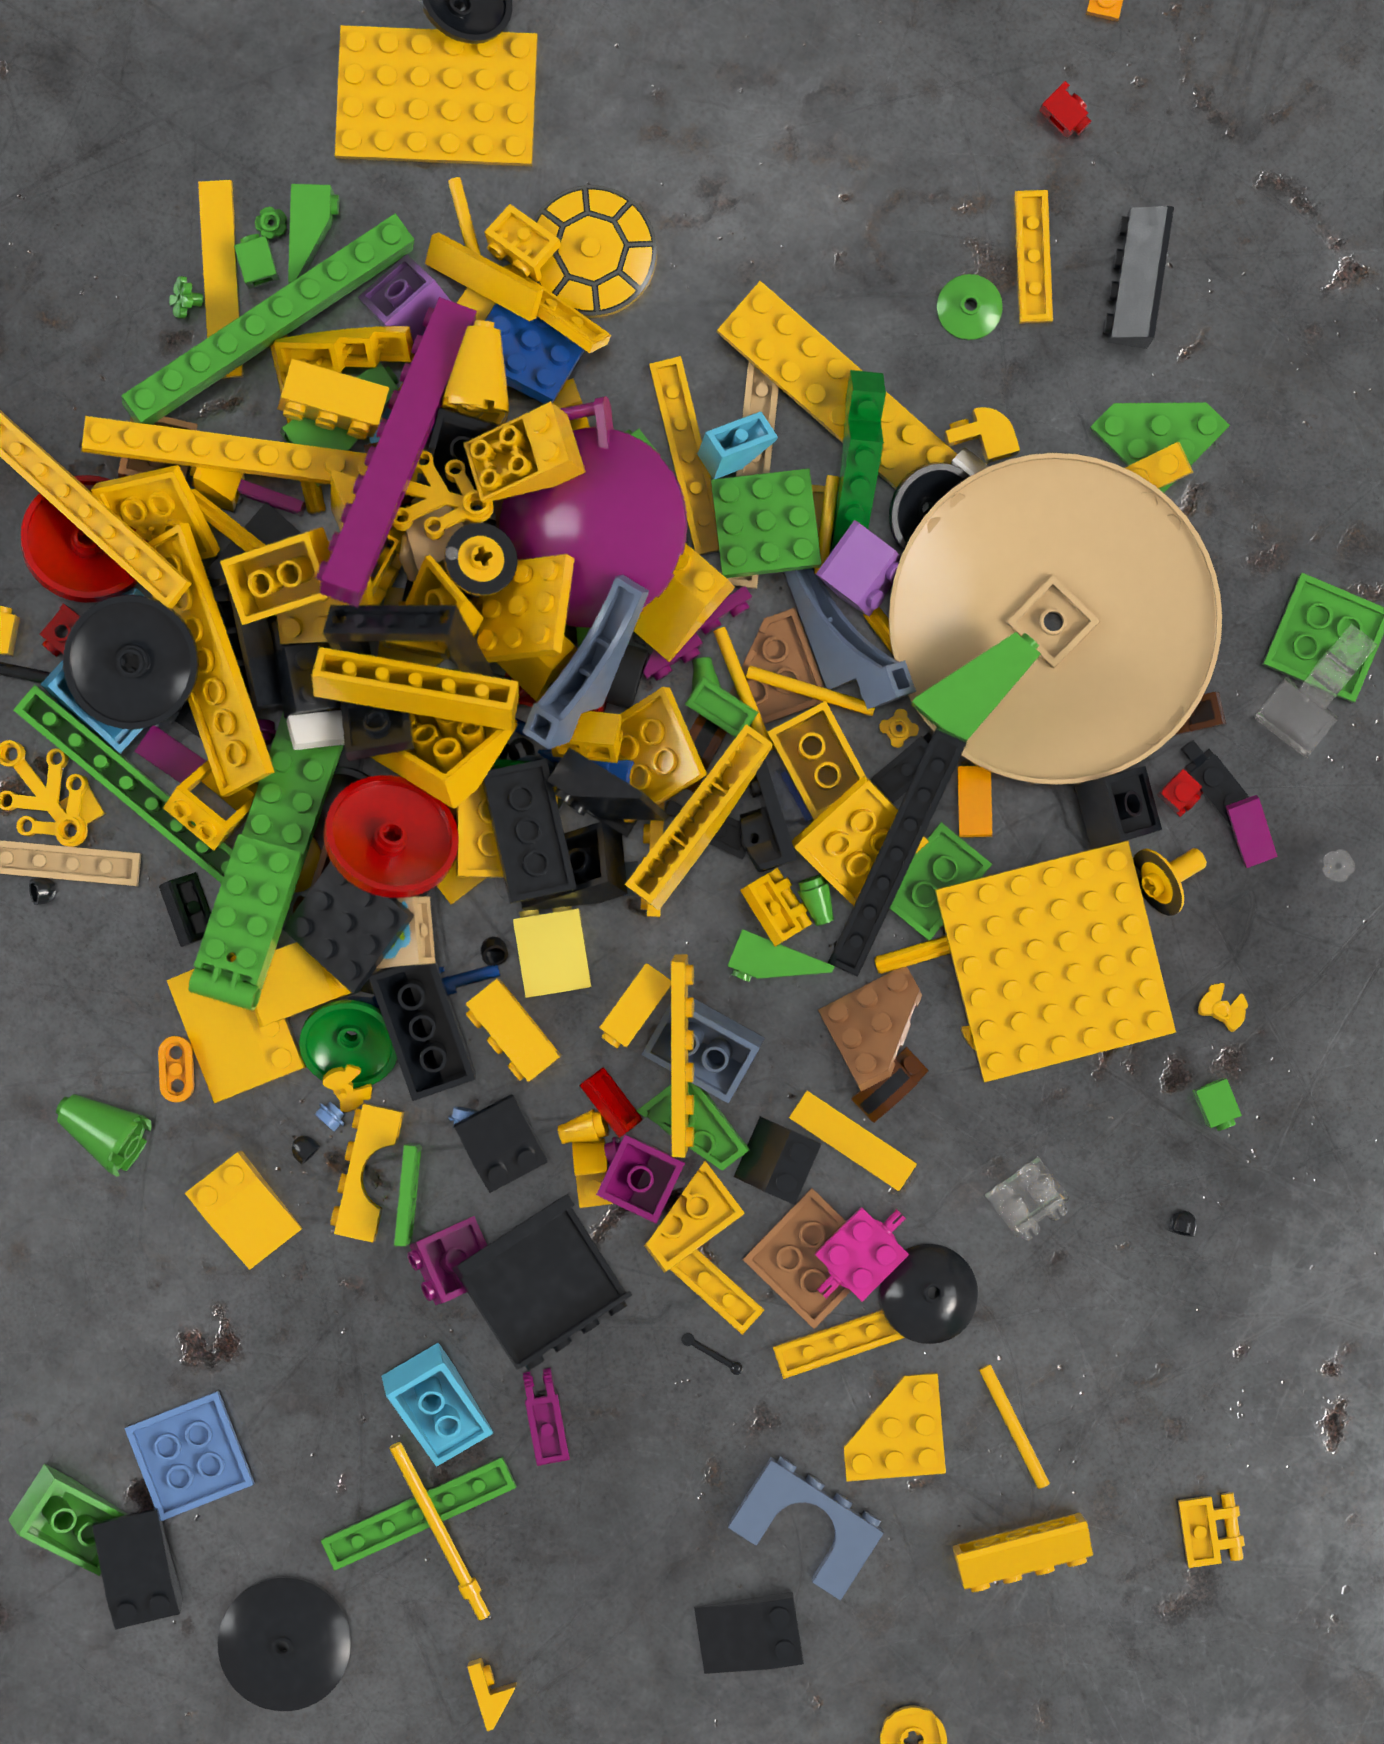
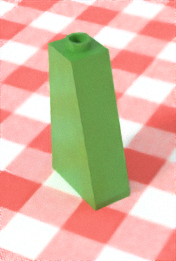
[280,363,399,487]
[910,632,1041,740]

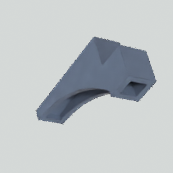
[784,568,916,709]
[522,575,649,749]

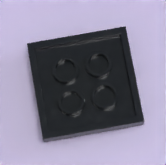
[283,862,415,993]

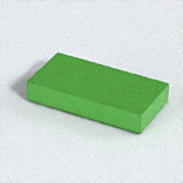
[685,676,759,738]

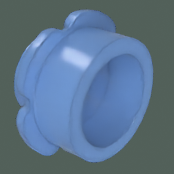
[314,1102,345,1132]
[448,1106,478,1128]

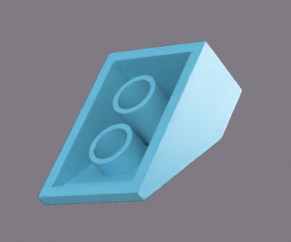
[382,1343,493,1467]

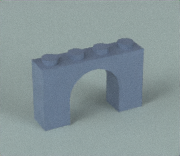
[728,1456,884,1601]

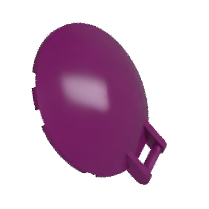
[499,396,687,628]

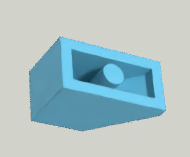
[697,412,778,480]

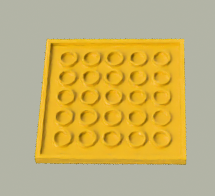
[935,840,1176,1082]

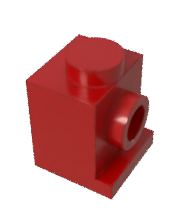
[1040,81,1092,138]
[39,603,81,657]
[1156,769,1203,817]

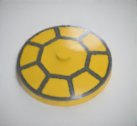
[531,185,657,318]

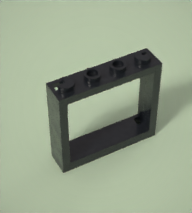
[323,605,493,677]

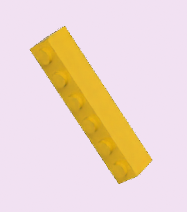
[312,647,519,731]

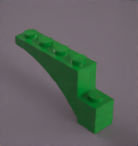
[830,370,886,552]

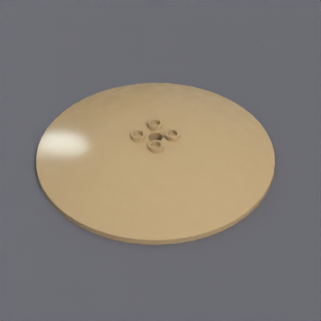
[889,453,1222,785]

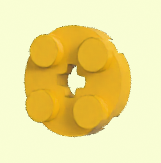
[880,1705,947,1744]

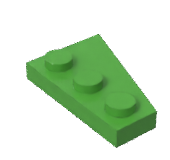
[637,1082,750,1170]

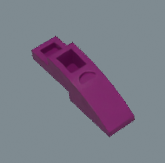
[643,586,752,681]

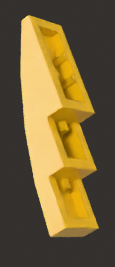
[274,326,415,373]

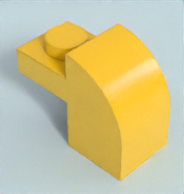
[944,407,1020,464]

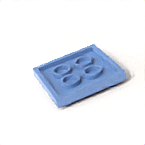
[124,1391,255,1521]

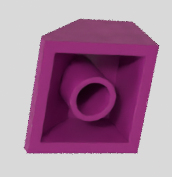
[596,1134,685,1223]

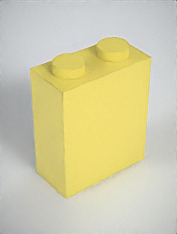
[513,906,592,998]

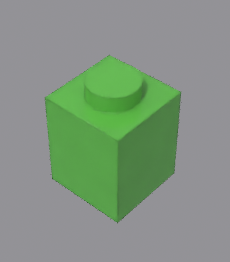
[234,234,280,289]
[1192,1078,1242,1131]

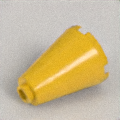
[442,320,509,414]

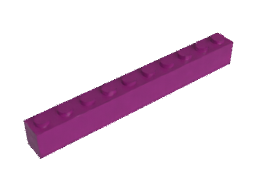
[316,297,477,607]

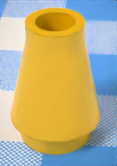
[558,1109,609,1144]

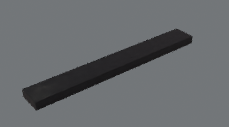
[828,727,968,977]

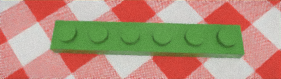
[321,1456,517,1571]

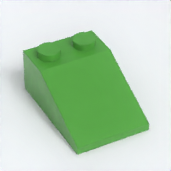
[8,1464,128,1576]

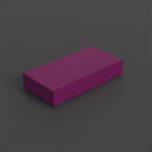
[238,479,306,517]
[134,725,206,783]
[1225,795,1278,868]

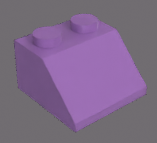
[358,254,451,343]
[816,520,901,617]

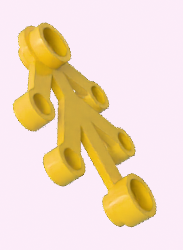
[393,450,493,540]
[0,740,89,847]

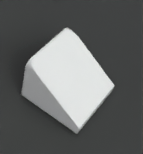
[951,448,989,476]

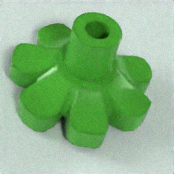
[169,276,203,319]

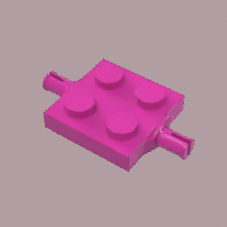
[814,1207,909,1301]

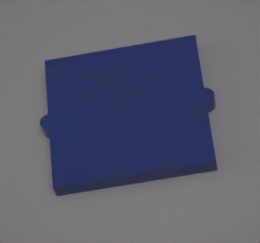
[776,768,812,822]

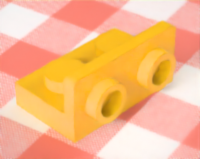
[484,204,561,282]

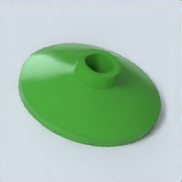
[937,274,1003,340]

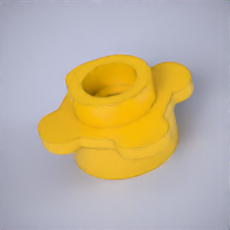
[879,708,919,748]

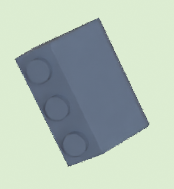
[642,995,765,1104]

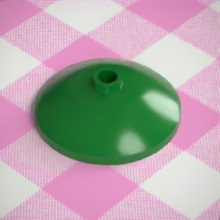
[299,1000,397,1089]

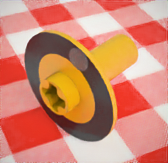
[444,523,517,596]
[1133,848,1206,916]

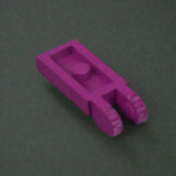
[523,1368,570,1466]

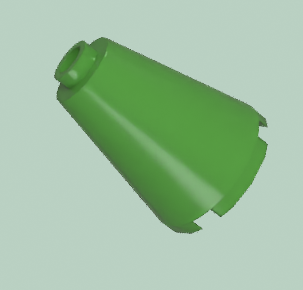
[56,1094,152,1177]

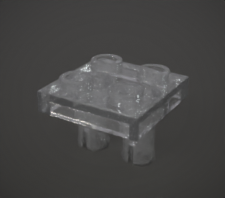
[985,1157,1071,1240]

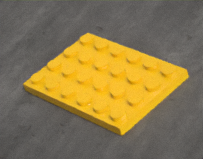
[335,25,538,166]

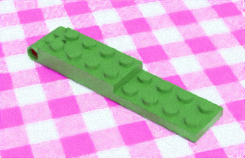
[189,712,344,1011]

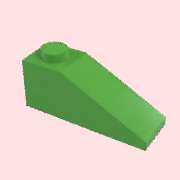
[288,184,339,284]
[727,929,835,982]

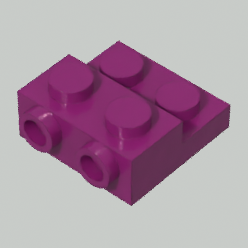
[408,1216,487,1305]

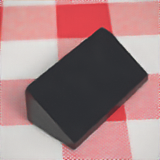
[159,872,211,947]

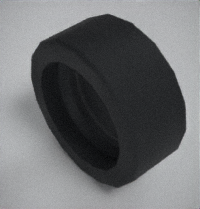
[606,645,648,709]

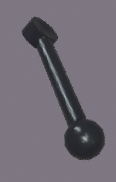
[681,1333,743,1375]

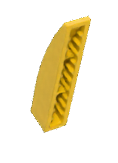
[625,724,774,911]

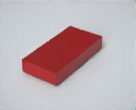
[579,1067,643,1138]

